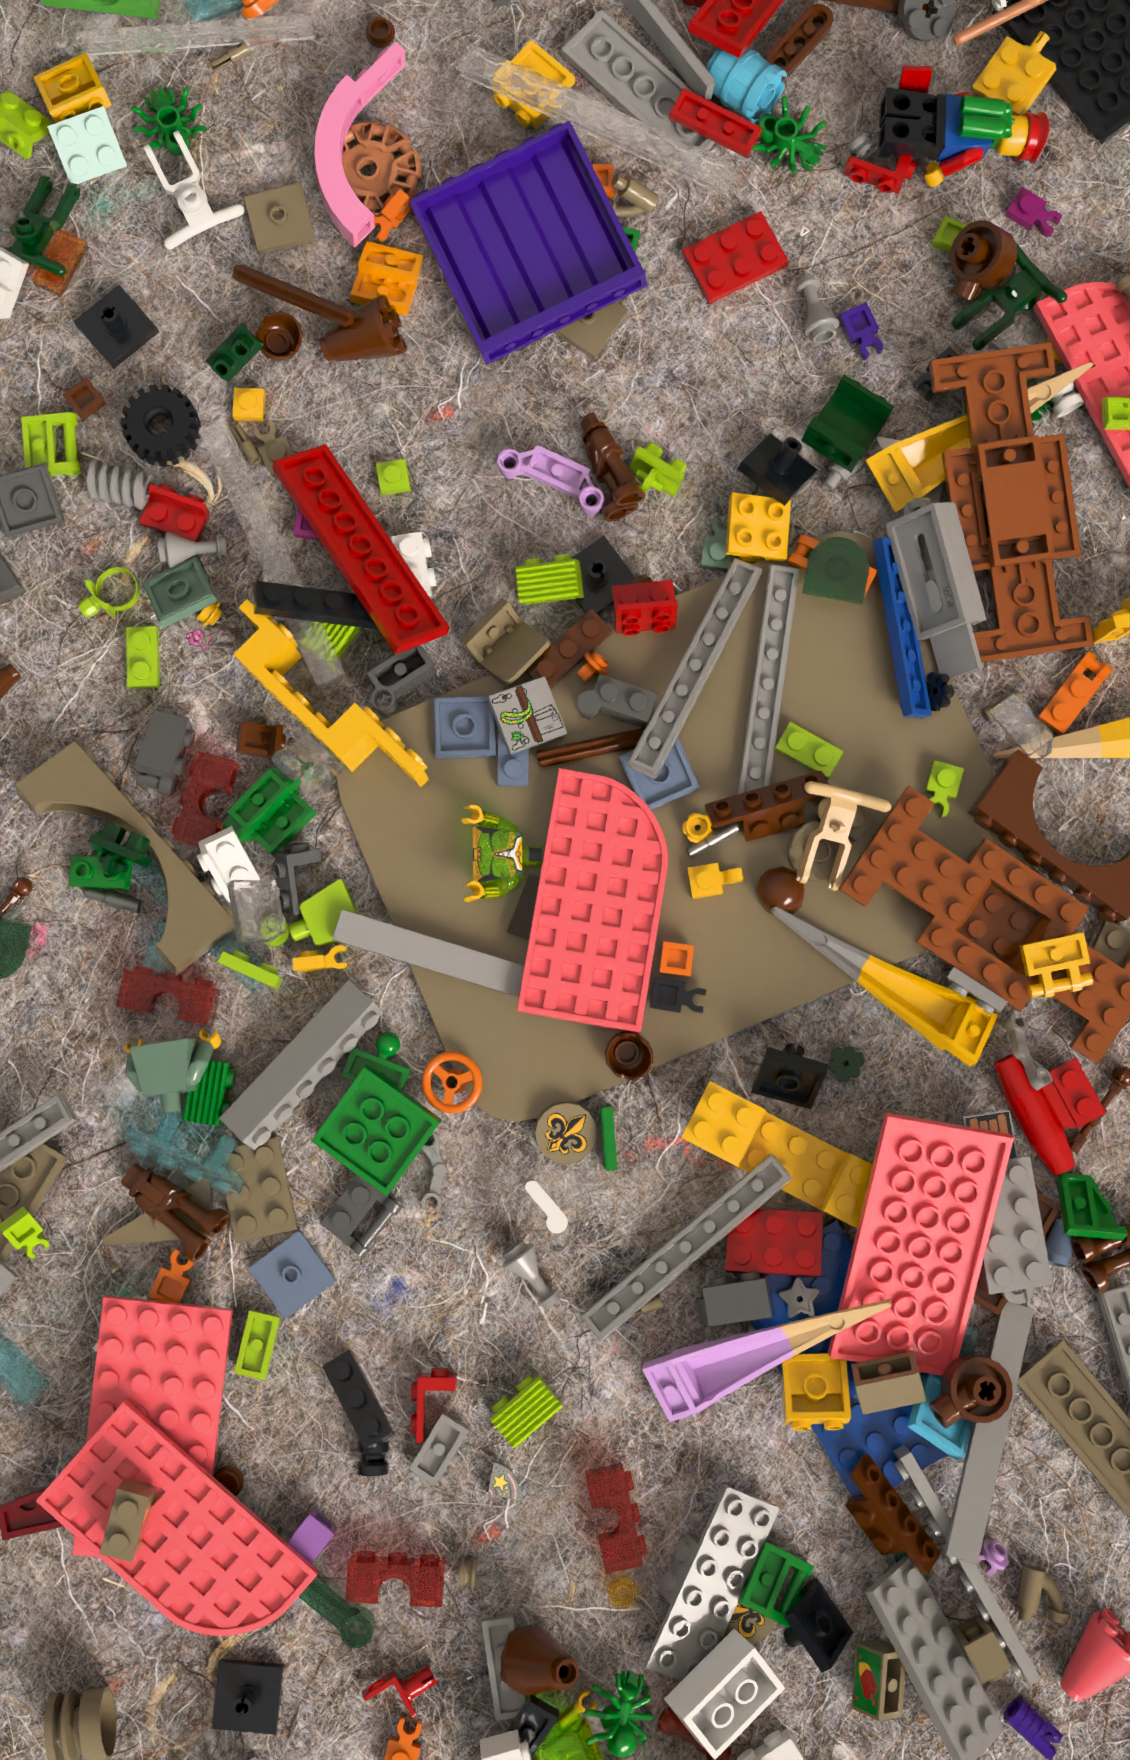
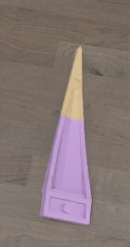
[642,1299,892,1422]

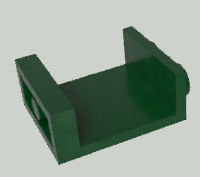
[801,375,895,473]

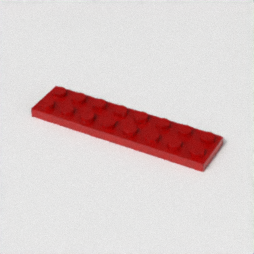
[272,444,450,655]

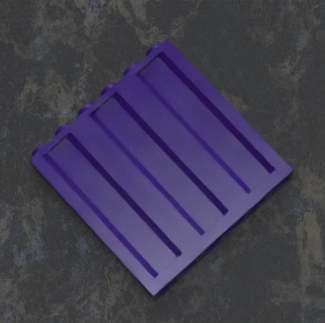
[409,121,647,365]

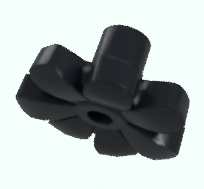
[926,672,954,711]

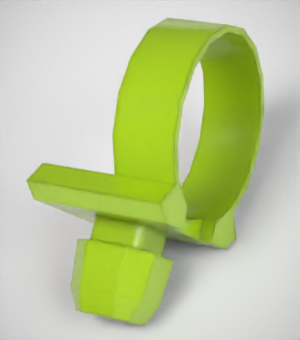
[77,567,140,618]

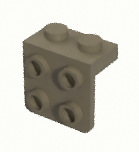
[459,598,550,685]

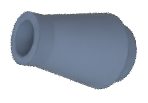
[1045,1218,1072,1267]

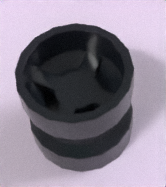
[357,1439,389,1476]

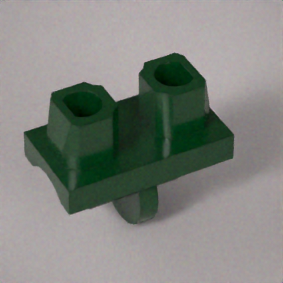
[205,322,265,382]
[88,822,151,877]

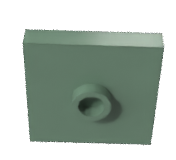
[142,556,218,628]

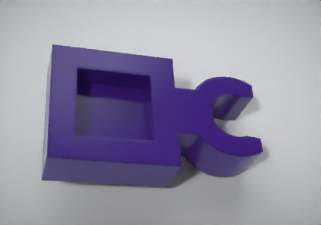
[838,302,883,361]

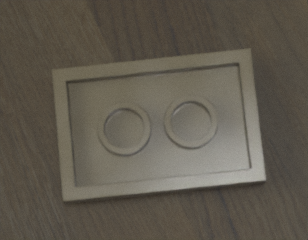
[216,1137,298,1243]

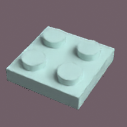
[47,106,127,184]

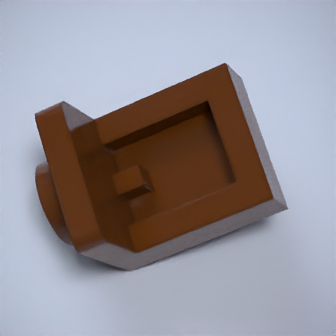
[235,721,286,759]

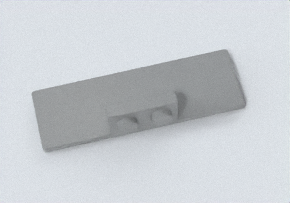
[644,1485,779,1681]

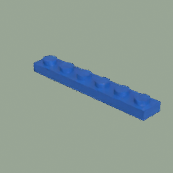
[873,537,932,719]

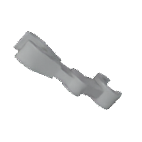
[1003,1014,1053,1091]
[421,1131,447,1212]

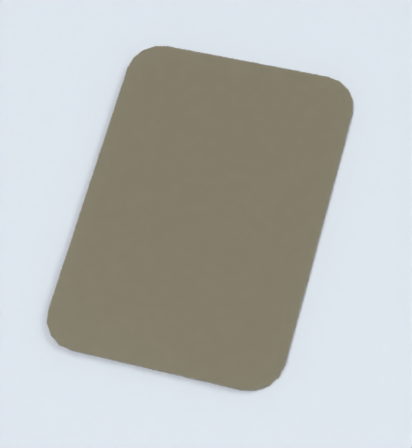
[336,531,1030,1122]

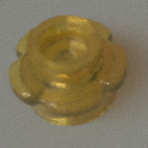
[607,1576,639,1609]

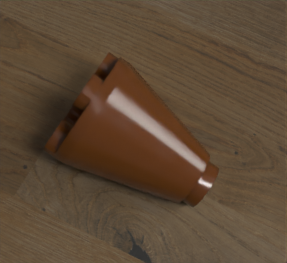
[319,294,407,362]
[500,1626,579,1695]

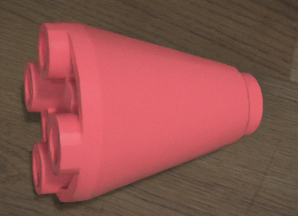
[1060,1608,1130,1703]

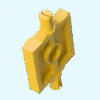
[972,31,1057,116]

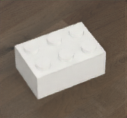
[664,1629,785,1760]

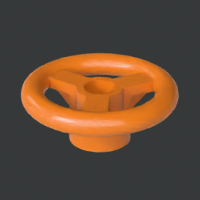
[422,1051,482,1114]

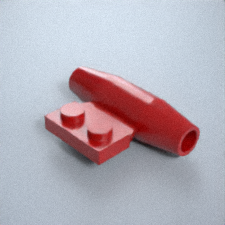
[993,1054,1106,1176]

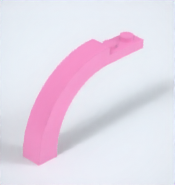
[314,42,405,248]

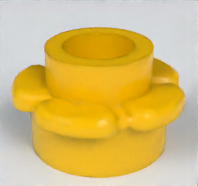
[195,601,222,626]
[682,813,712,843]

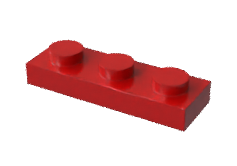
[669,88,762,158]

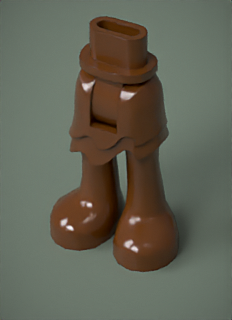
[580,412,645,522]
[121,1163,230,1262]
[1072,1224,1130,1293]

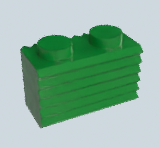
[181,1061,236,1126]

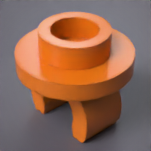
[577,651,609,682]

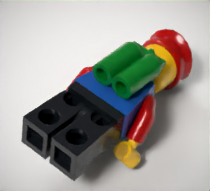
[878,87,1049,187]

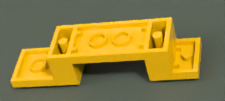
[233,599,429,787]
[681,1081,872,1228]

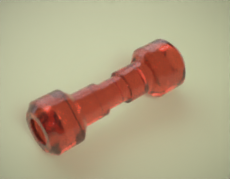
[657,1706,732,1760]

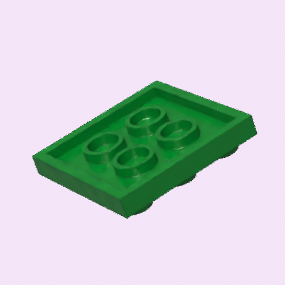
[312,1065,442,1196]

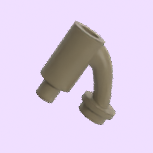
[609,174,658,217]
[1016,1565,1071,1624]

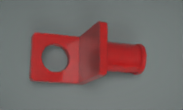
[361,1665,438,1718]

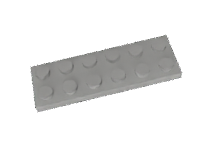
[561,9,716,170]
[865,1556,1004,1760]

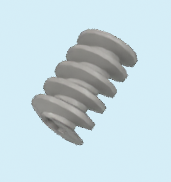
[87,459,155,510]

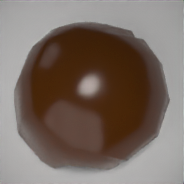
[256,311,303,362]
[757,866,805,915]
[605,1032,653,1081]

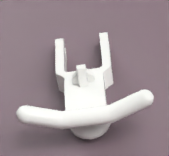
[144,130,245,249]

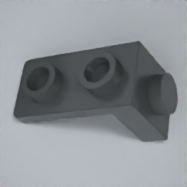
[273,842,322,916]

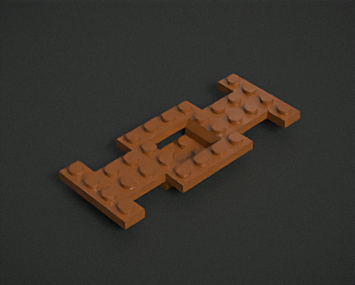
[929,342,1094,663]
[838,786,1130,1064]

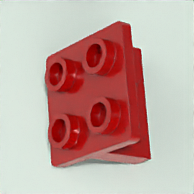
[612,580,678,636]

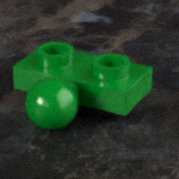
[68,830,133,890]
[341,1032,411,1091]

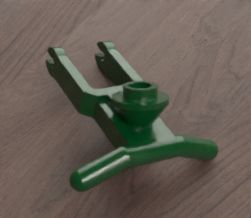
[2,176,80,277]
[951,243,1068,351]

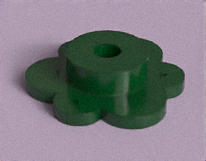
[829,1046,864,1081]

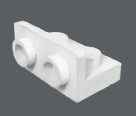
[197,826,260,903]

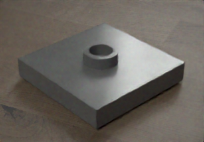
[0,463,65,538]

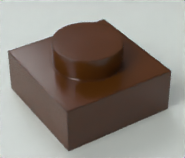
[62,377,107,421]

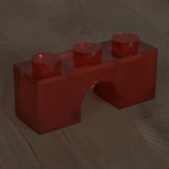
[172,751,240,849]
[116,966,221,1026]
[585,1463,648,1574]
[345,1550,446,1607]

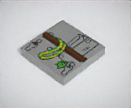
[487,676,567,755]

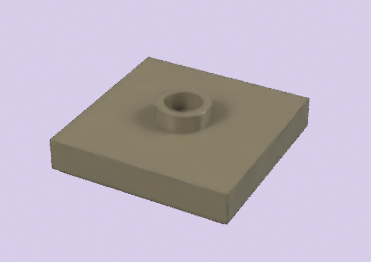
[244,182,316,255]
[553,301,628,360]

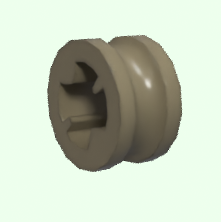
[459,1557,477,1588]

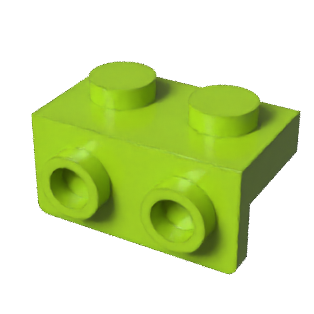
[0,90,54,159]

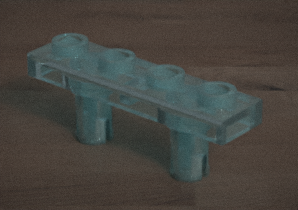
[123,1113,245,1195]

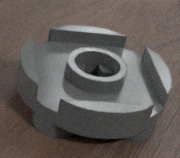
[898,0,956,41]

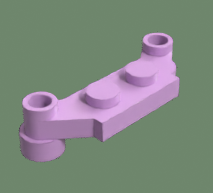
[497,444,604,516]

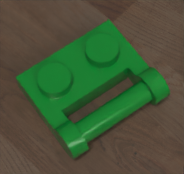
[737,1541,814,1629]

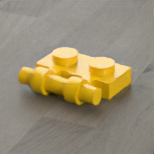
[1019,932,1093,998]

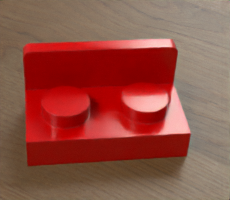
[139,484,210,542]

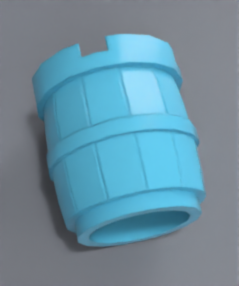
[706,48,787,125]

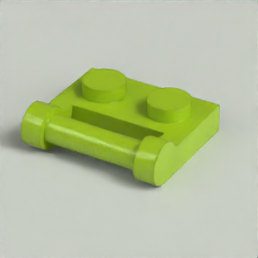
[21,412,82,476]

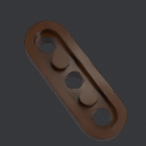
[766,4,833,79]

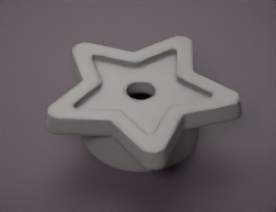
[778,1277,819,1318]

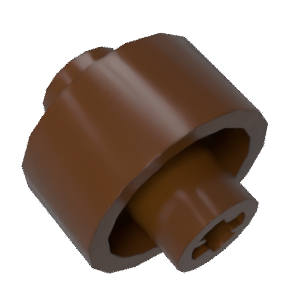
[950,220,1017,302]
[929,1356,1013,1428]

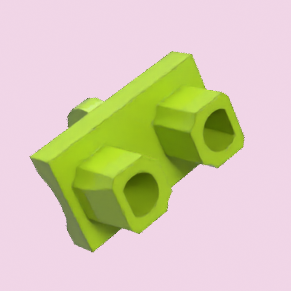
[629,442,687,498]

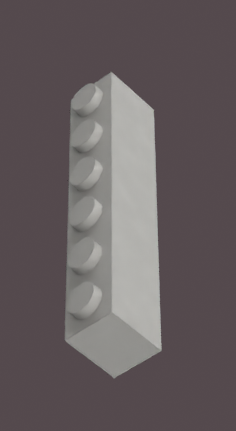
[219,980,383,1150]

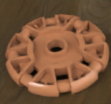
[316,121,422,217]

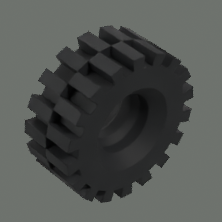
[121,384,201,467]

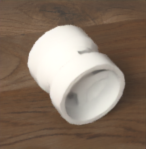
[1050,382,1084,418]

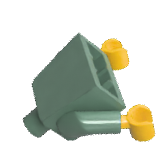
[124,1029,221,1114]

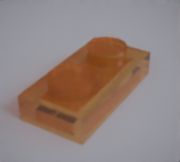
[32,229,88,297]

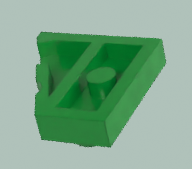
[1056,1173,1128,1240]

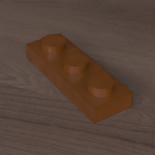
[525,609,612,689]

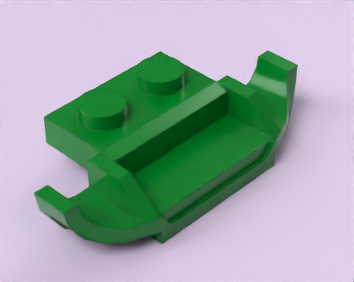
[222,761,318,857]

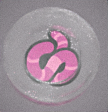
[179,622,211,654]

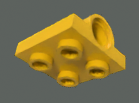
[725,492,791,563]

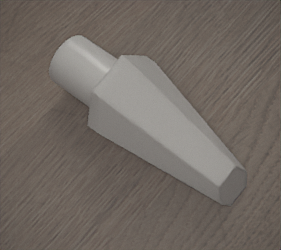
[823,458,866,490]

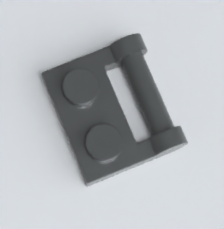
[320,1175,403,1258]

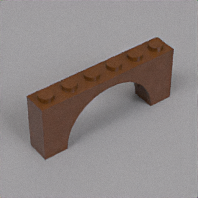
[968,749,1130,923]

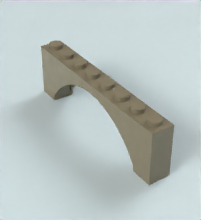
[15,741,235,976]

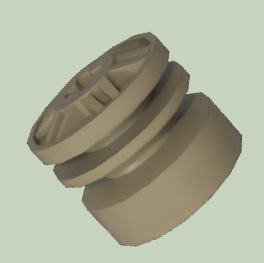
[44,1686,117,1760]

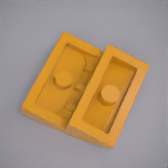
[350,241,424,316]

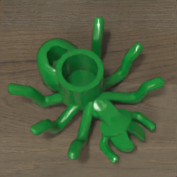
[131,86,207,156]
[752,96,826,174]
[584,1670,653,1758]

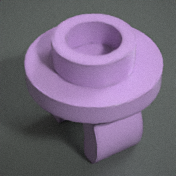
[978,1539,1008,1576]

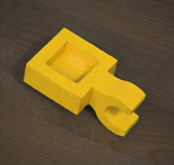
[687,863,743,899]
[292,945,349,973]

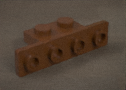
[705,771,829,842]
[845,1454,940,1575]

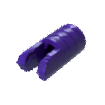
[1003,1696,1063,1760]

